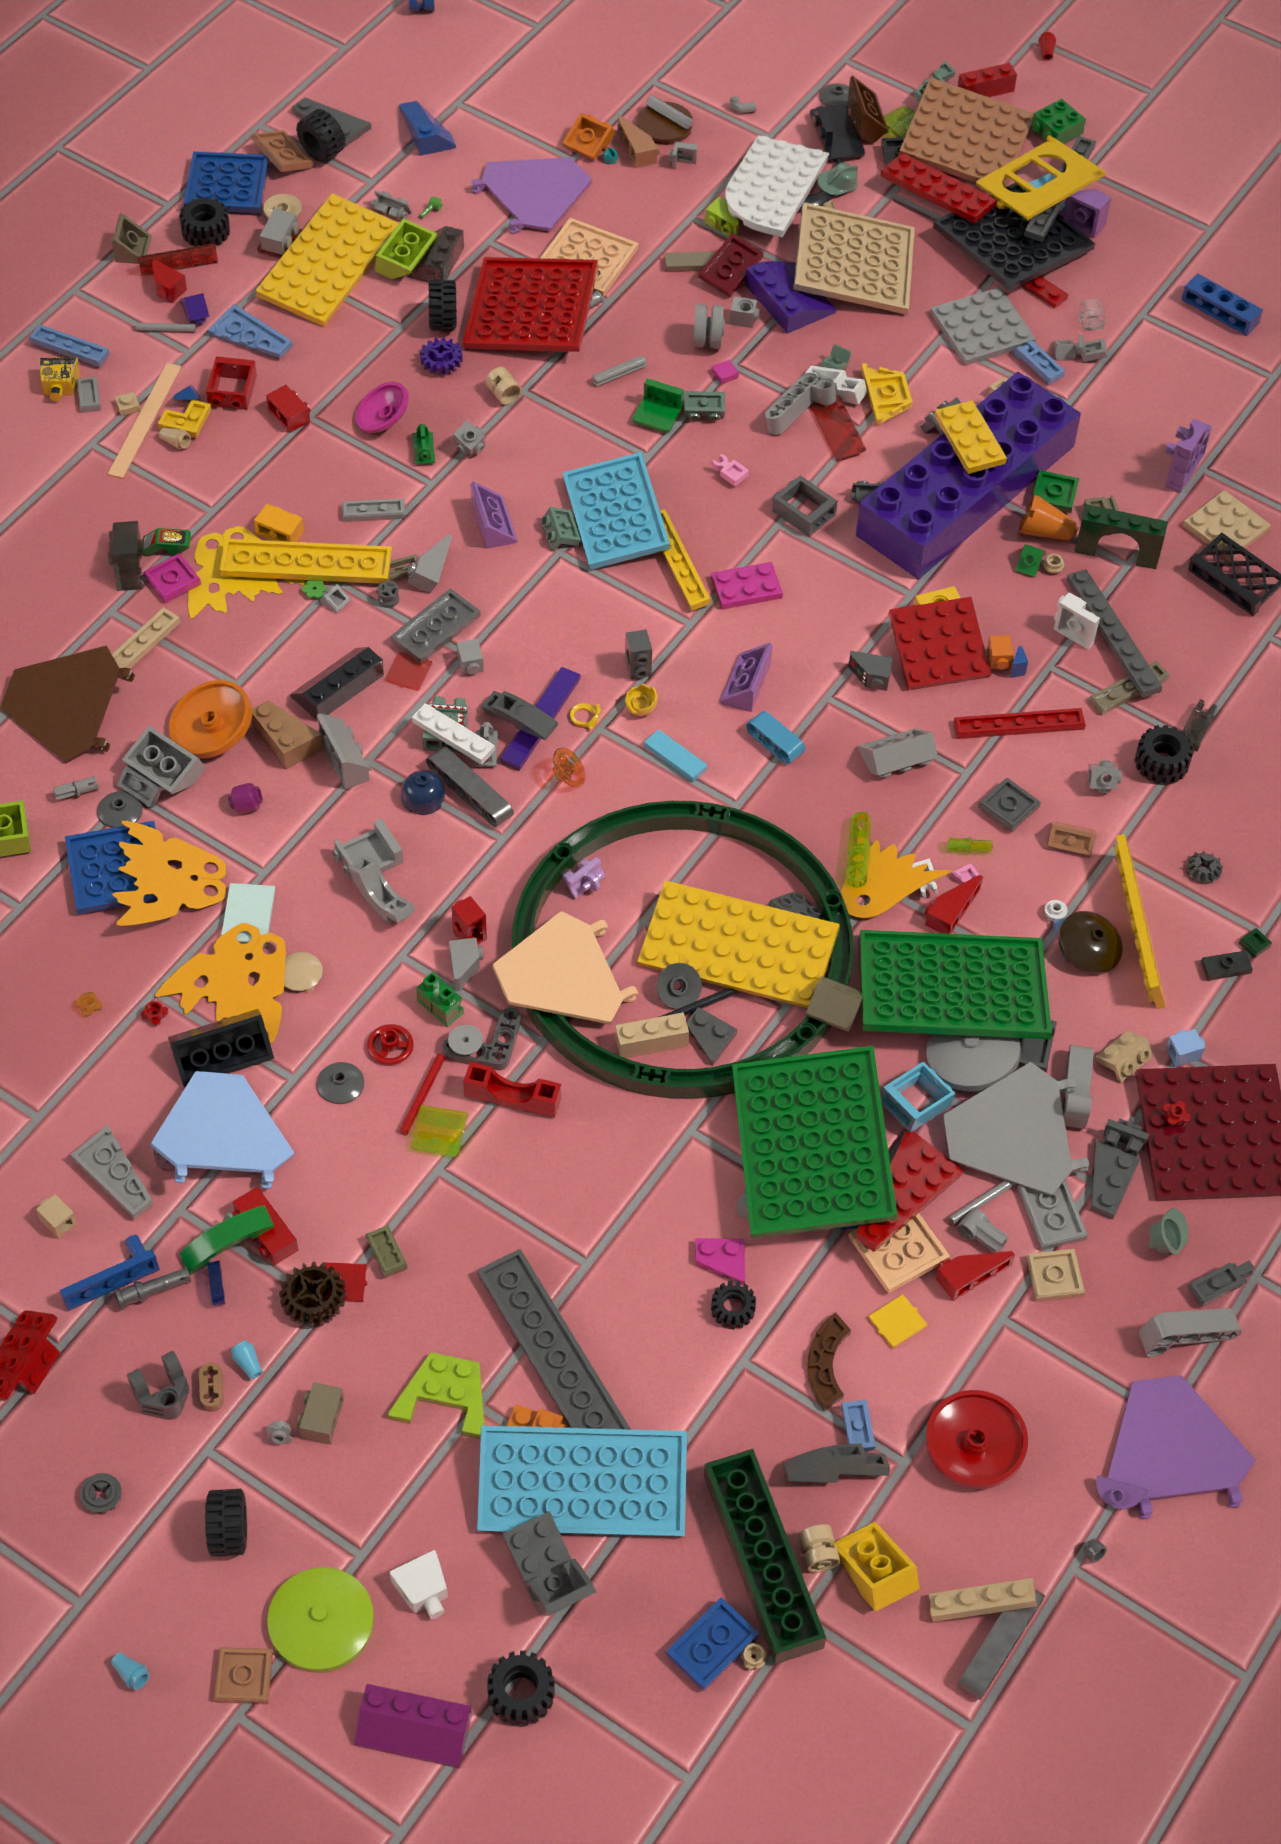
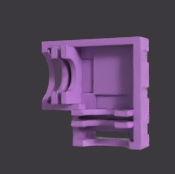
[1165,419,1212,493]

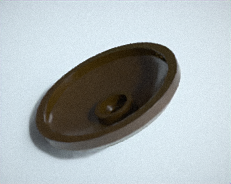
[1058,911,1123,974]

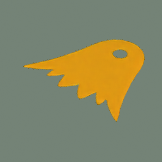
[840,826,952,918]

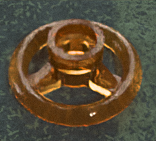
[553,747,585,788]

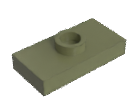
[365,1225,408,1278]

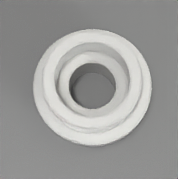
[1045,900,1068,922]

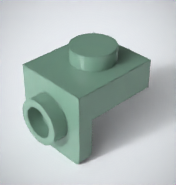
[820,344,852,371]

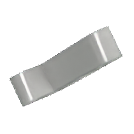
[765,373,837,435]
[1062,1045,1094,1129]
[1138,1308,1242,1357]

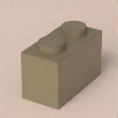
[297,1382,344,1445]

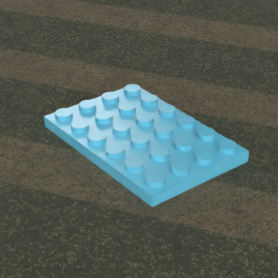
[562,452,671,570]

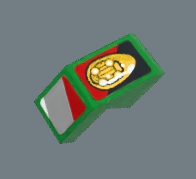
[142,528,191,556]

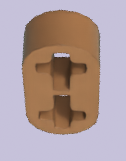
[199,1362,224,1412]

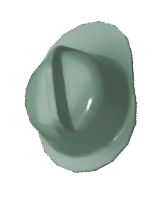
[818,163,858,195]
[1147,1208,1189,1256]

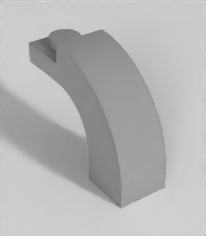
[348,855,416,924]

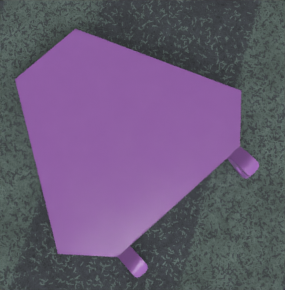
[471,158,592,234]
[1108,1375,1256,1519]

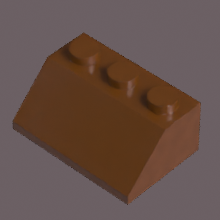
[848,76,889,145]

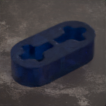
[207,1260,226,1306]

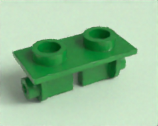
[412,424,435,464]

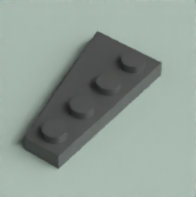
[292,97,371,147]

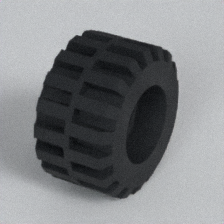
[296,109,346,163]
[179,197,230,248]
[428,280,457,330]
[1135,725,1194,784]
[205,1488,247,1557]
[487,1650,555,1727]

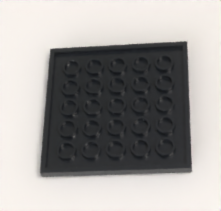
[933,183,1095,291]

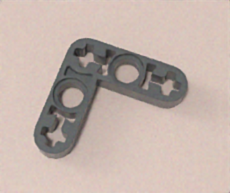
[443,1008,521,1070]

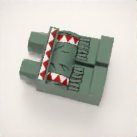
[422,696,468,753]

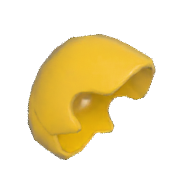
[625,684,658,717]

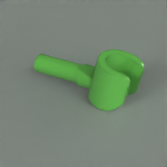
[419,197,443,219]

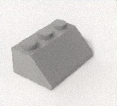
[317,714,371,789]
[122,726,206,794]
[857,728,938,778]

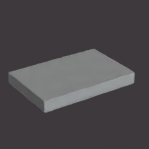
[1017,1180,1088,1250]

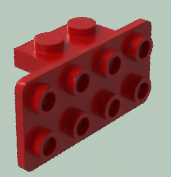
[0,1310,61,1401]

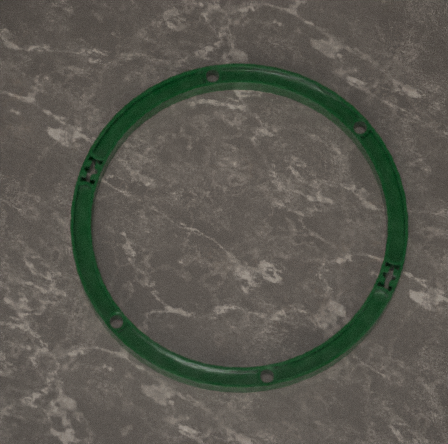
[512,801,854,1099]

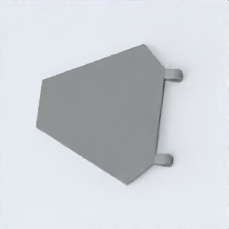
[943,1062,1089,1196]

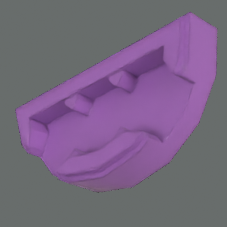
[1096,1475,1148,1509]

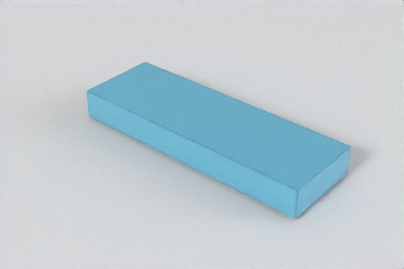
[644,729,708,782]

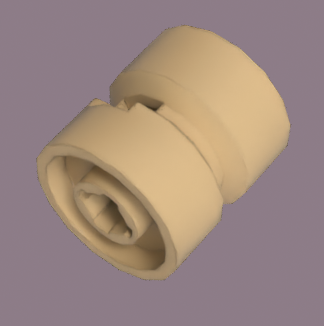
[485,367,522,405]
[799,1524,840,1572]

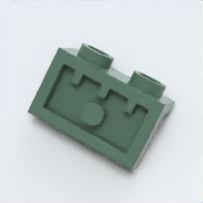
[541,507,582,551]

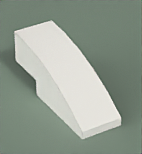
[805,365,867,405]

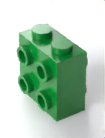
[1031,98,1086,144]

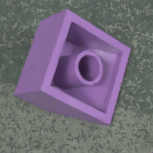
[1062,189,1111,238]

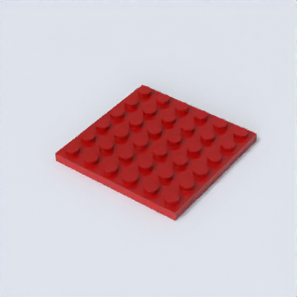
[462,257,599,352]

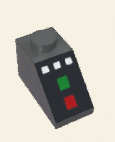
[848,651,893,691]

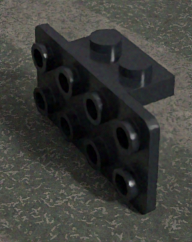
[810,104,865,162]

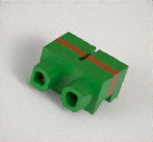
[417,972,464,1027]

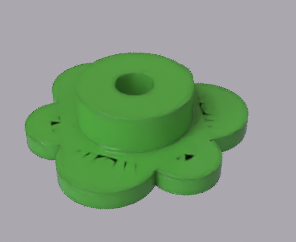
[302,580,327,598]

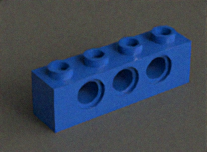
[1181,273,1263,336]

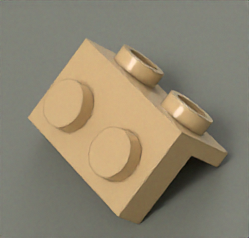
[1096,1031,1153,1082]

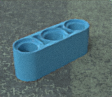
[746,711,806,764]

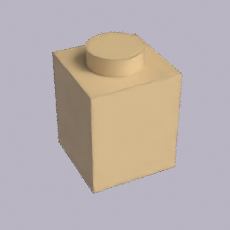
[36,1194,77,1239]

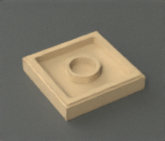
[1026,1249,1085,1302]

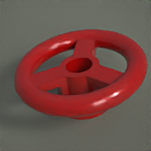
[367,1024,414,1065]

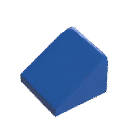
[174,385,200,400]
[1010,646,1028,678]

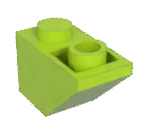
[705,197,739,237]

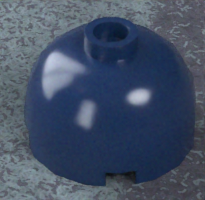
[401,770,445,815]

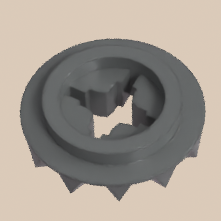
[1186,851,1223,883]
[80,1473,122,1514]

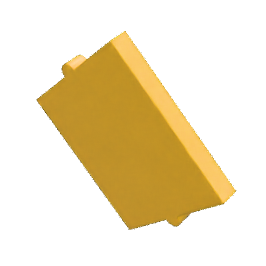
[868,1294,928,1349]

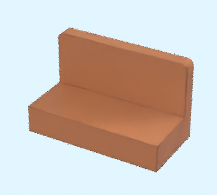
[1048,821,1097,856]

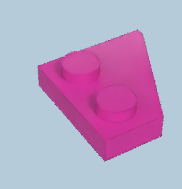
[695,1238,745,1285]

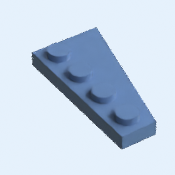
[208,304,293,359]

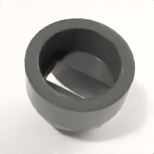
[1084,1539,1107,1563]

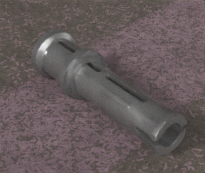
[114,1267,191,1310]

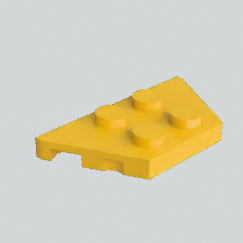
[861,363,913,425]

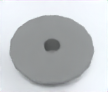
[448,1025,483,1055]

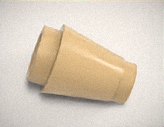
[159,428,191,449]

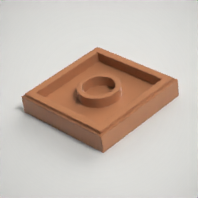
[214,1647,273,1704]

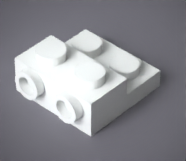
[1054,592,1100,650]

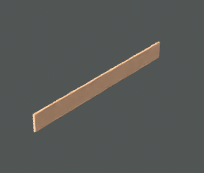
[108,363,182,479]

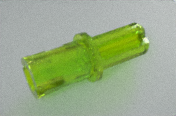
[948,836,993,854]

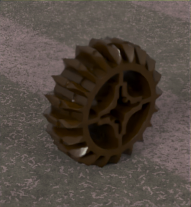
[279,1261,347,1328]

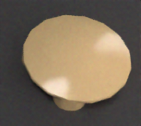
[284,952,323,993]

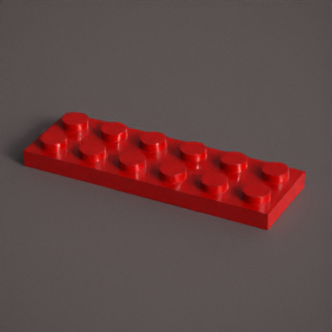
[880,153,997,223]

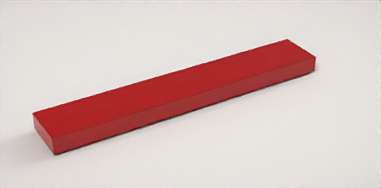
[954,708,1086,739]

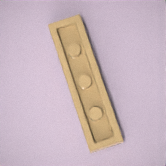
[112,607,180,669]
[929,1578,1037,1622]

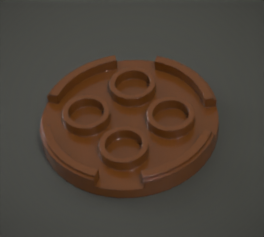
[637,102,693,145]

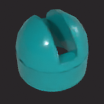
[603,147,618,165]

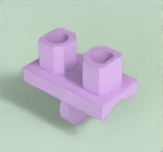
[563,857,605,899]

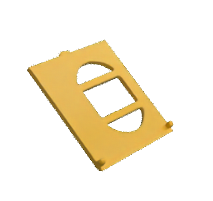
[976,136,1106,220]

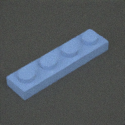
[29,324,110,367]

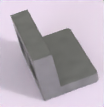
[117,765,167,807]

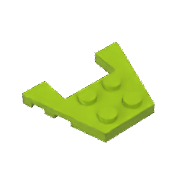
[388,1352,484,1439]

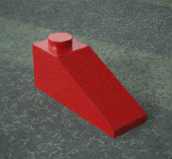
[924,875,983,934]
[936,1251,1015,1301]

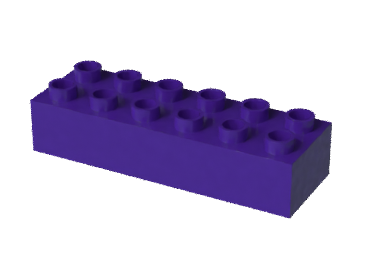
[856,372,1081,580]

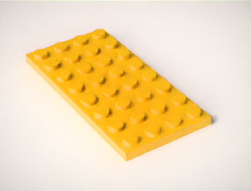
[255,193,399,327]
[637,880,840,1009]

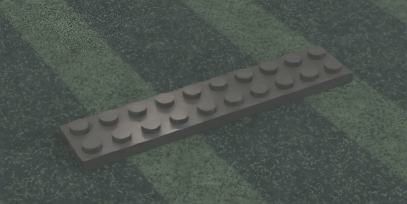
[477,1249,631,1430]

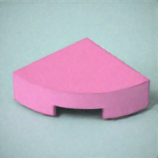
[952,864,983,884]

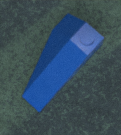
[399,101,456,156]

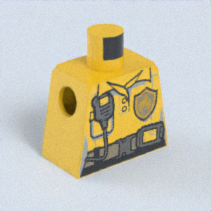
[39,358,80,401]

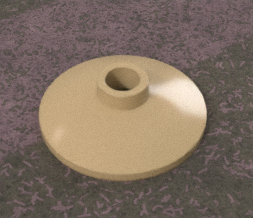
[263,194,302,218]

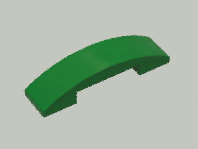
[179,1205,275,1275]

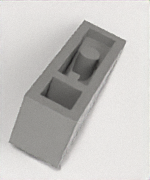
[407,534,452,594]

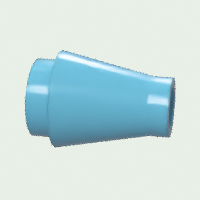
[231,1341,263,1380]
[111,1652,150,1690]

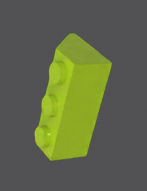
[375,218,438,279]

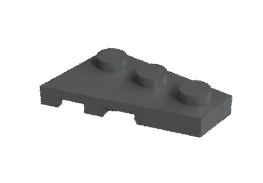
[1091,1140,1140,1219]

